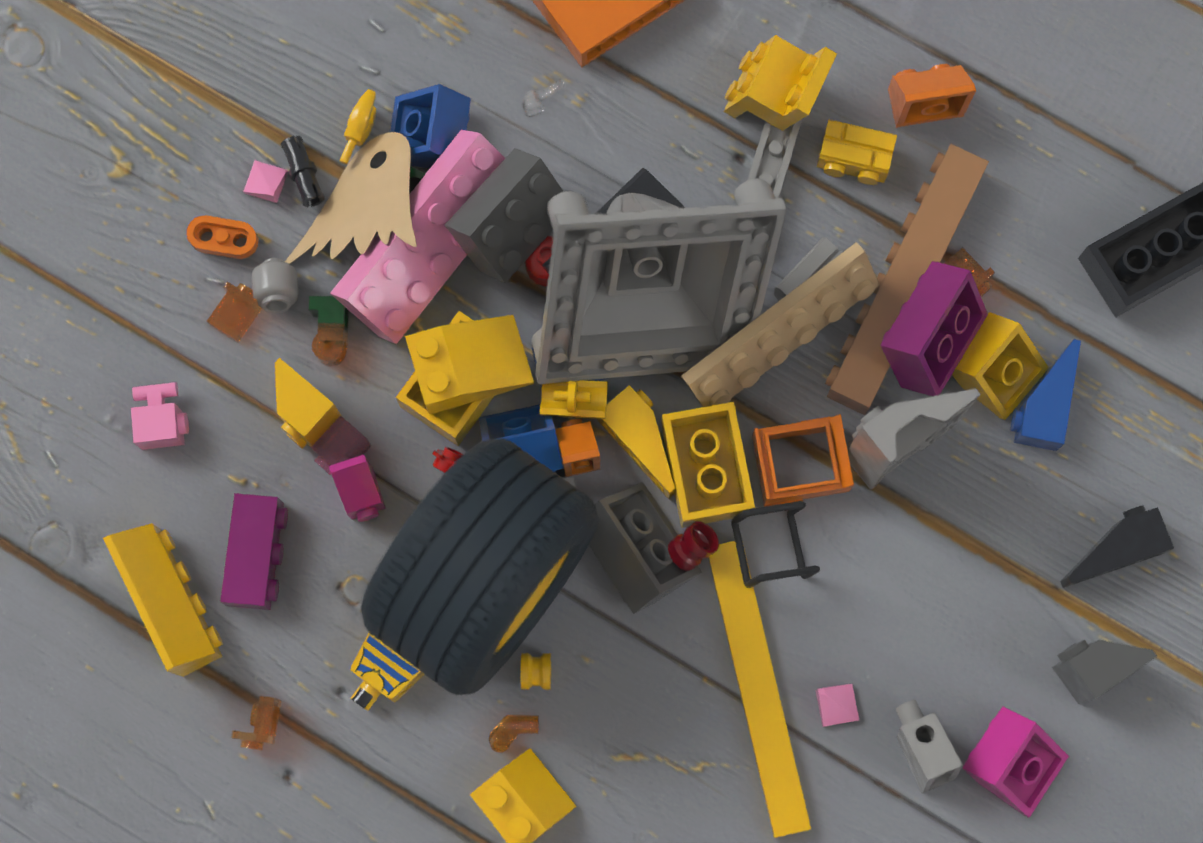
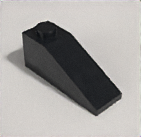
[1060,505,1174,588]

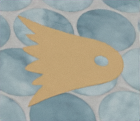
[285,132,417,264]

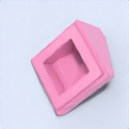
[243,160,288,203]
[815,684,859,727]

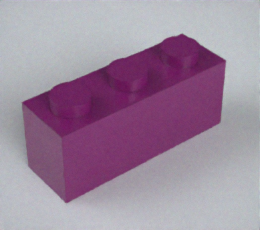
[220,493,288,610]

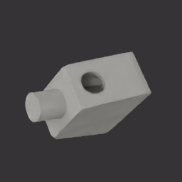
[895,700,963,794]

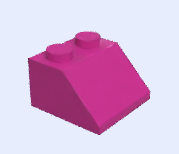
[962,706,1069,818]

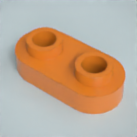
[187,215,259,259]

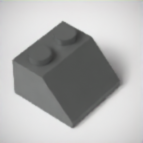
[1052,639,1157,704]

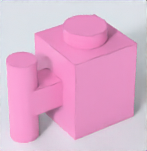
[131,382,189,450]

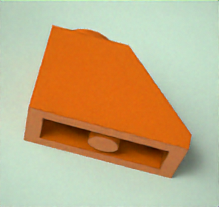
[555,419,600,477]

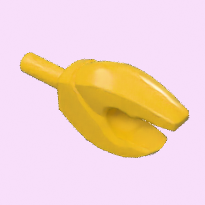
[339,89,376,165]

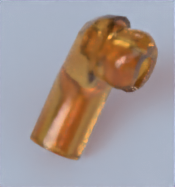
[489,715,539,753]

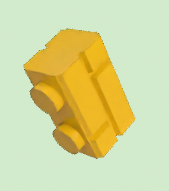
[817,119,897,185]

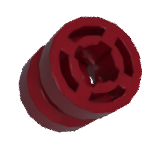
[668,521,719,571]

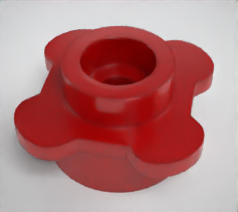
[432,446,463,473]

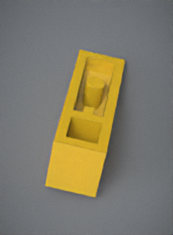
[597,385,675,499]

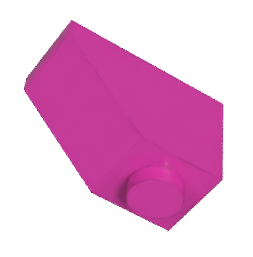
[329,455,386,522]

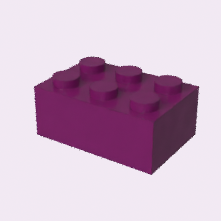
[880,261,988,396]

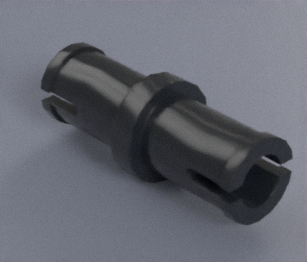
[281,136,325,207]

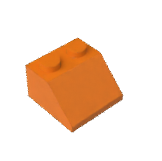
[888,64,976,127]

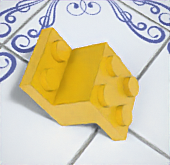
[723,35,837,131]

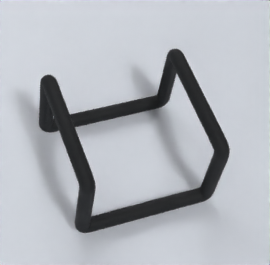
[731,501,820,588]

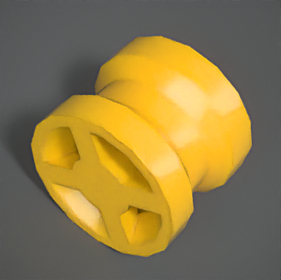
[520,653,551,690]

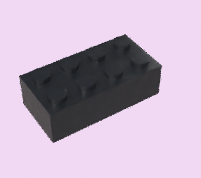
[1078,182,1203,318]

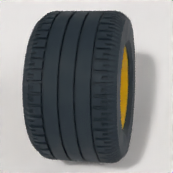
[361,438,599,695]

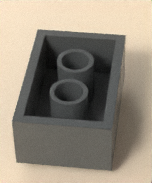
[445,148,564,283]

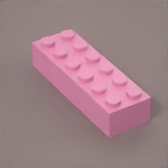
[330,130,505,344]

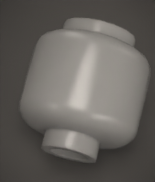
[252,258,299,313]

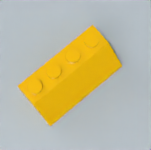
[103,523,223,677]

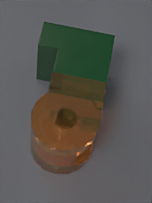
[309,296,349,366]

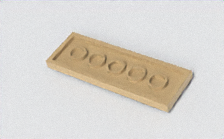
[681,242,880,407]

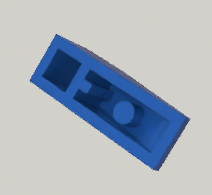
[1010,339,1081,451]

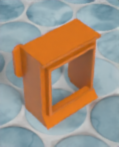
[752,414,854,507]

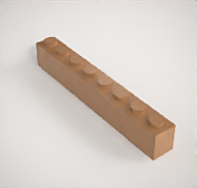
[825,144,989,415]

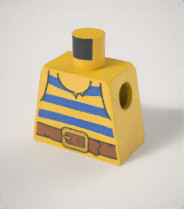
[350,632,425,711]

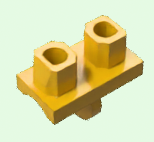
[540,380,608,419]

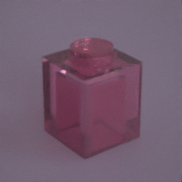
[311,415,371,475]

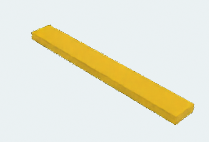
[708,541,811,838]

